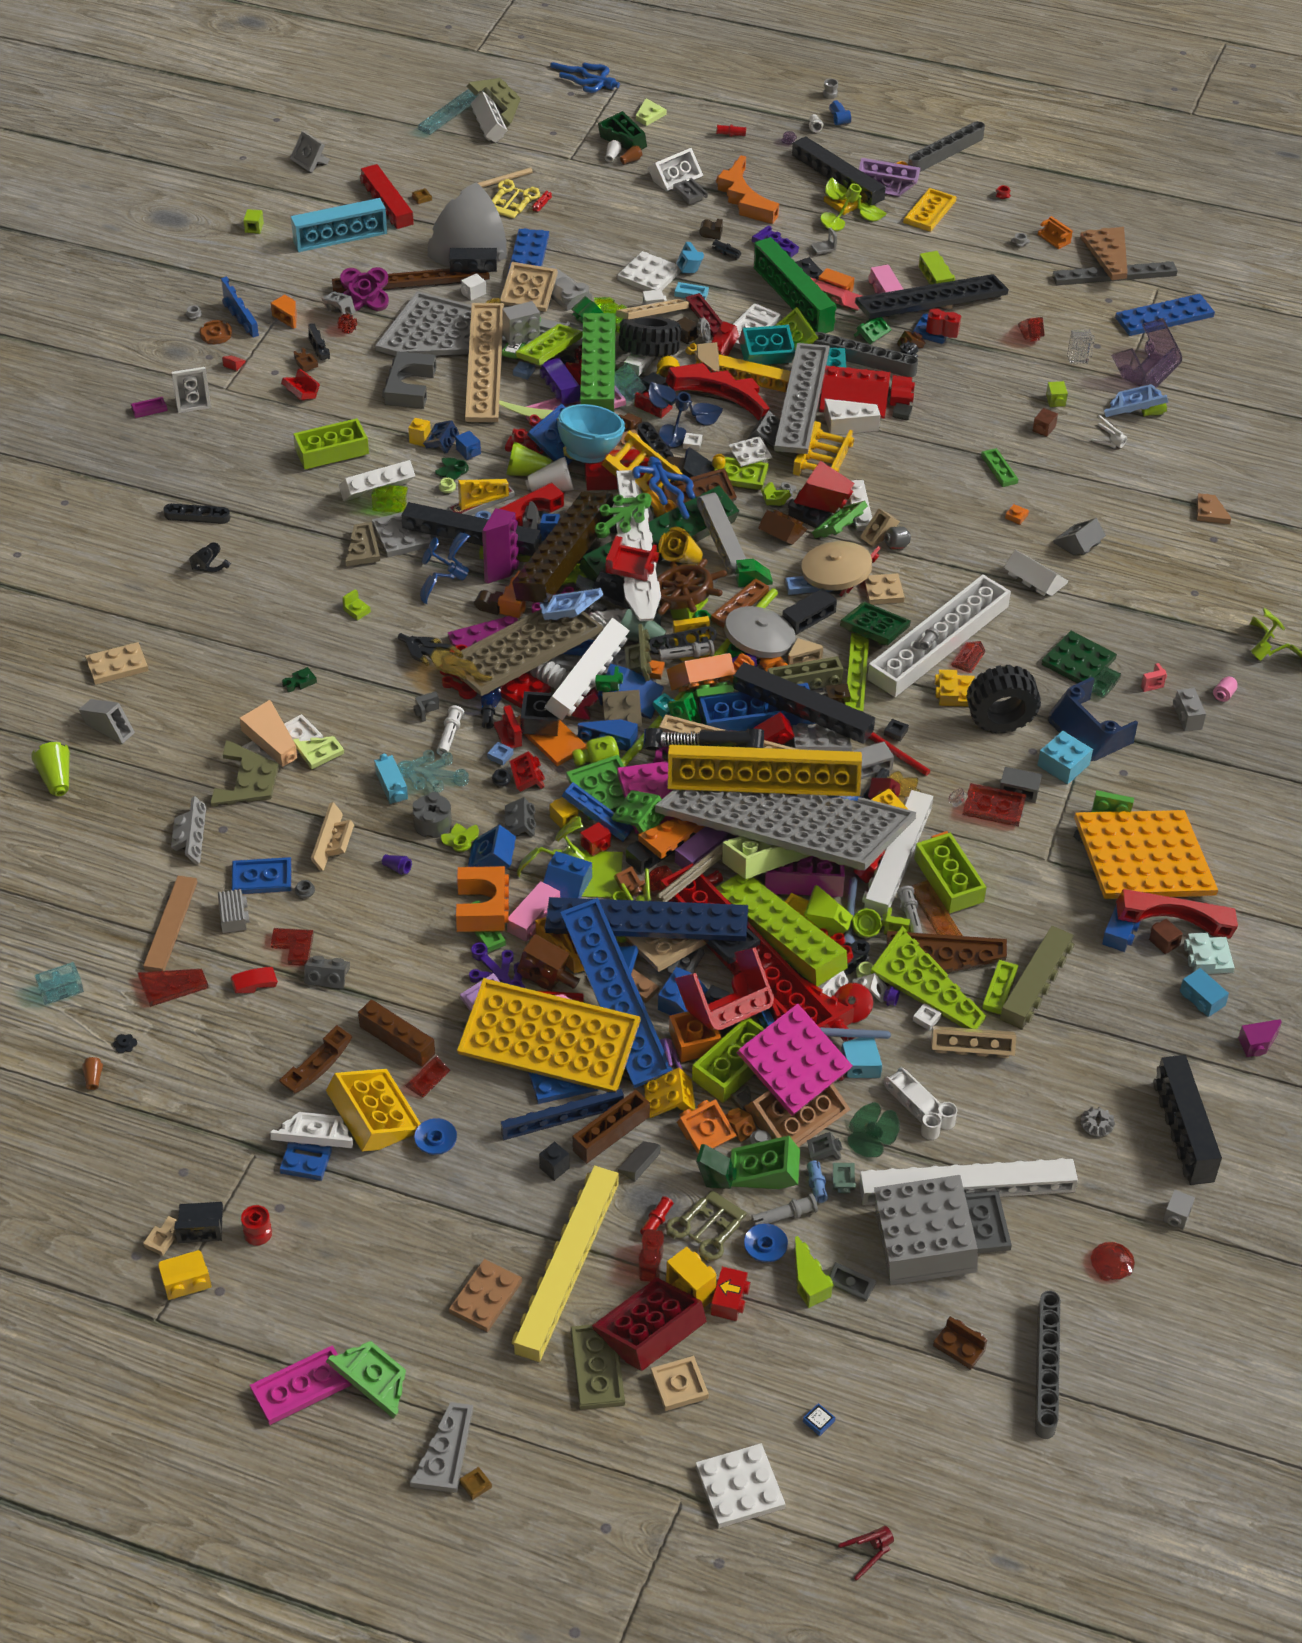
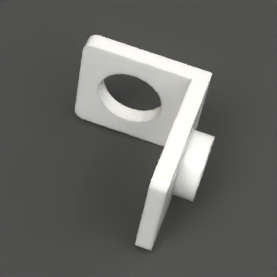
[852,973,887,1002]

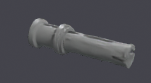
[658,640,714,661]
[897,886,923,933]
[751,1193,818,1226]

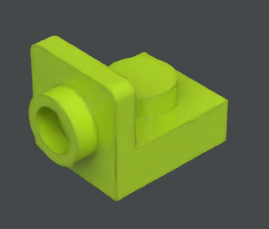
[342,589,371,621]
[882,907,910,934]

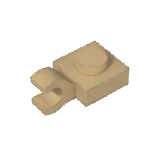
[143,1216,177,1256]

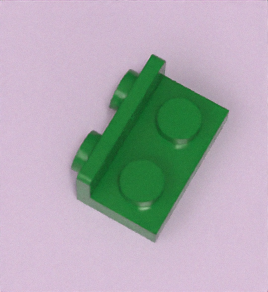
[854,317,892,345]
[668,692,702,724]

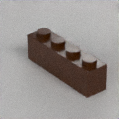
[358,999,435,1067]
[572,1090,650,1164]

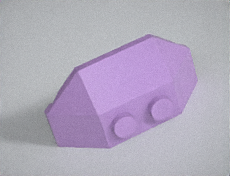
[859,158,920,197]

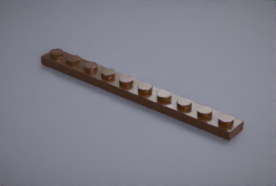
[332,268,490,293]

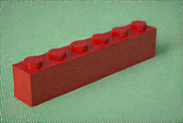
[359,164,414,229]

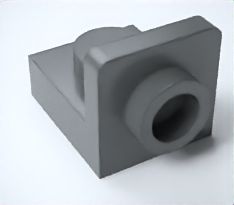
[413,691,439,722]
[807,1132,843,1161]

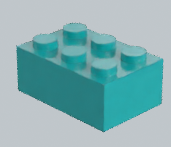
[739,325,796,365]

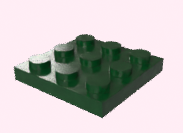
[840,602,911,646]
[1041,630,1117,684]

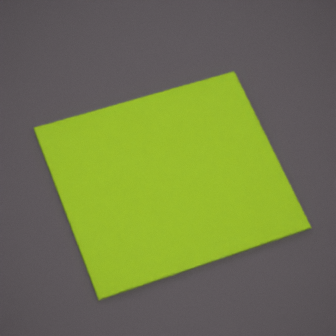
[553,849,623,898]

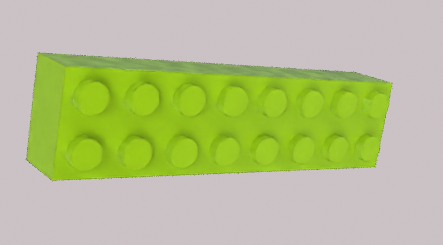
[715,874,848,987]

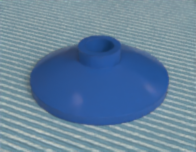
[414,1118,457,1155]
[744,1224,788,1262]

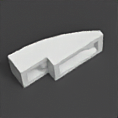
[624,353,655,376]

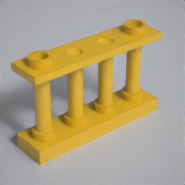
[793,421,854,476]
[602,430,683,493]

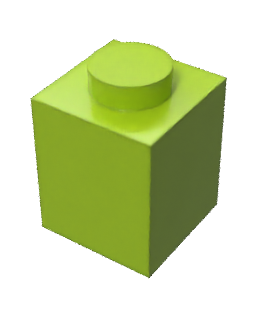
[243,209,264,234]
[1046,381,1068,407]

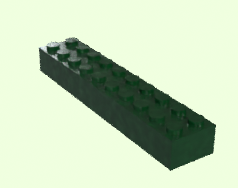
[579,485,740,581]

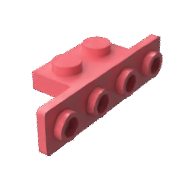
[811,278,862,311]

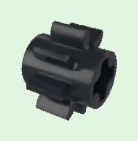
[899,341,919,357]

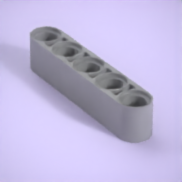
[697,493,746,573]

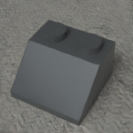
[1053,518,1106,555]

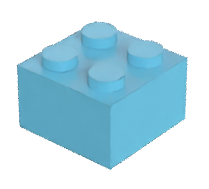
[1037,731,1093,785]

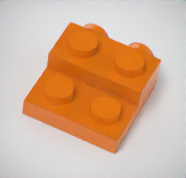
[677,1099,737,1153]

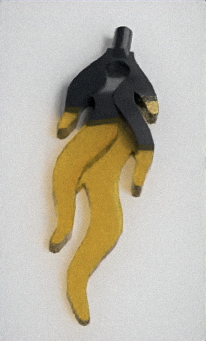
[397,633,492,681]

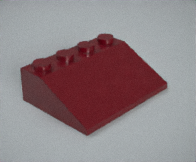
[592,1278,707,1371]

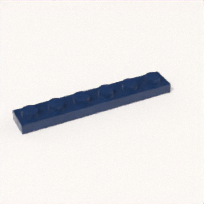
[501,1089,624,1140]

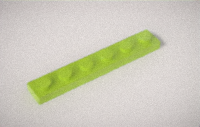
[845,633,869,712]

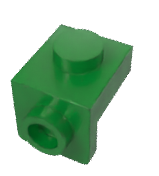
[595,666,623,692]

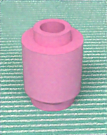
[1213,676,1237,702]

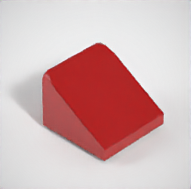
[222,356,246,371]

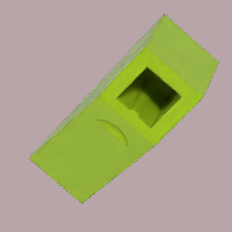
[794,1236,833,1308]

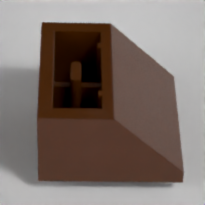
[758,509,808,545]

